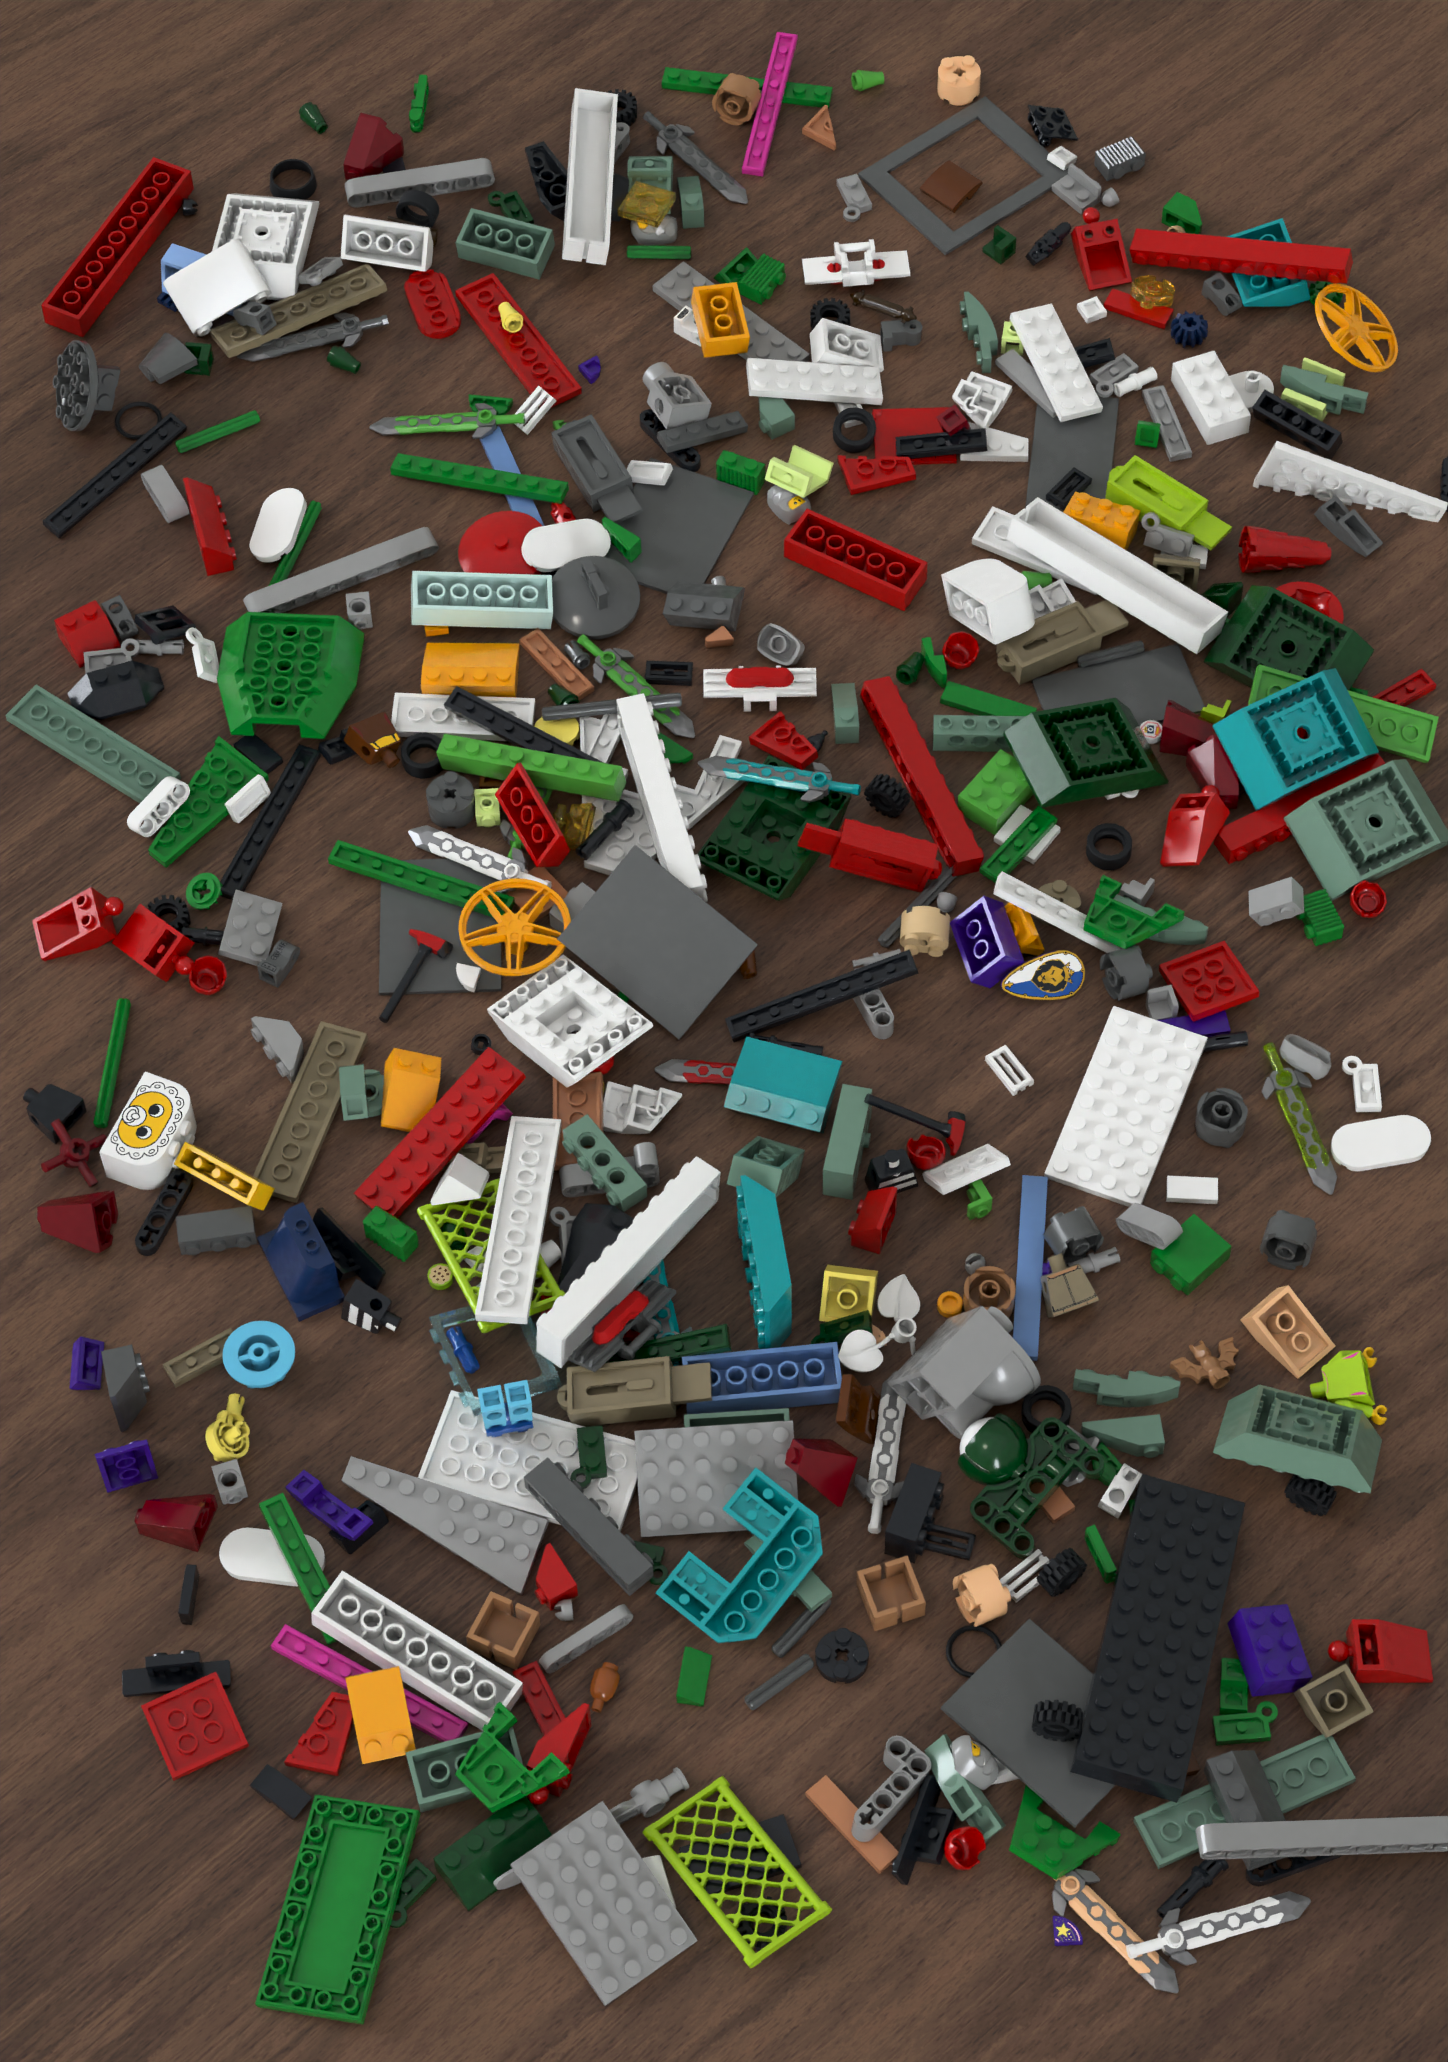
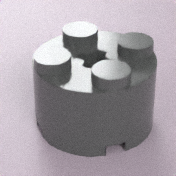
[426,771,475,829]
[1100,945,1153,1001]
[1195,1088,1248,1148]
[1044,1206,1104,1265]
[1260,1210,1317,1270]

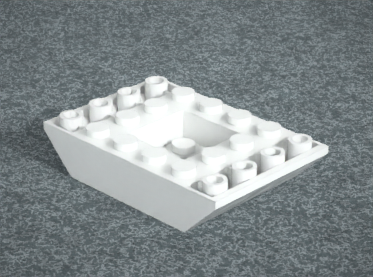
[212,193,319,301]
[487,954,653,1088]

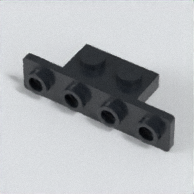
[312,1207,386,1290]
[122,1650,231,1697]
[892,1774,957,1885]

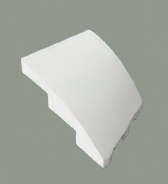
[952,371,1012,429]
[603,1081,682,1134]

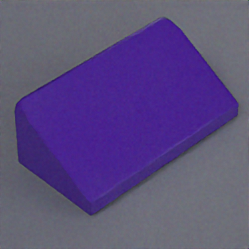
[69,1336,104,1390]

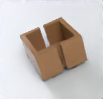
[856,1556,926,1631]
[466,1591,541,1670]

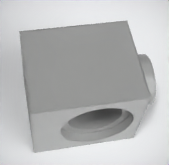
[346,591,373,630]
[211,1459,248,1505]

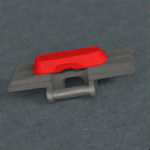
[569,1279,676,1372]

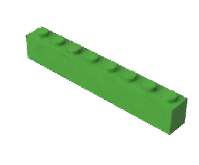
[436,734,627,802]

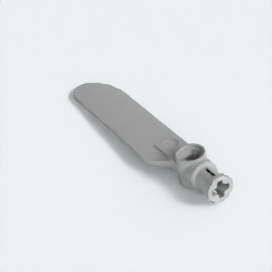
[493,1767,689,1890]

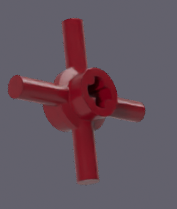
[41,1119,107,1187]

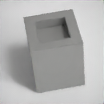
[1119,878,1155,906]
[1146,985,1178,1020]

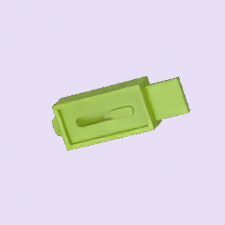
[1105,455,1232,551]

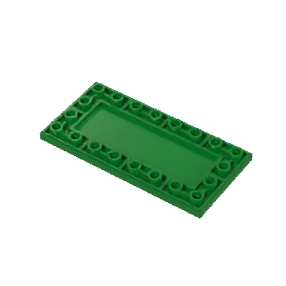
[255,1794,421,2024]

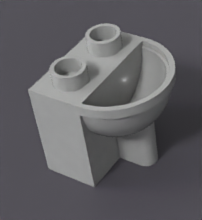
[887,1306,1041,1439]

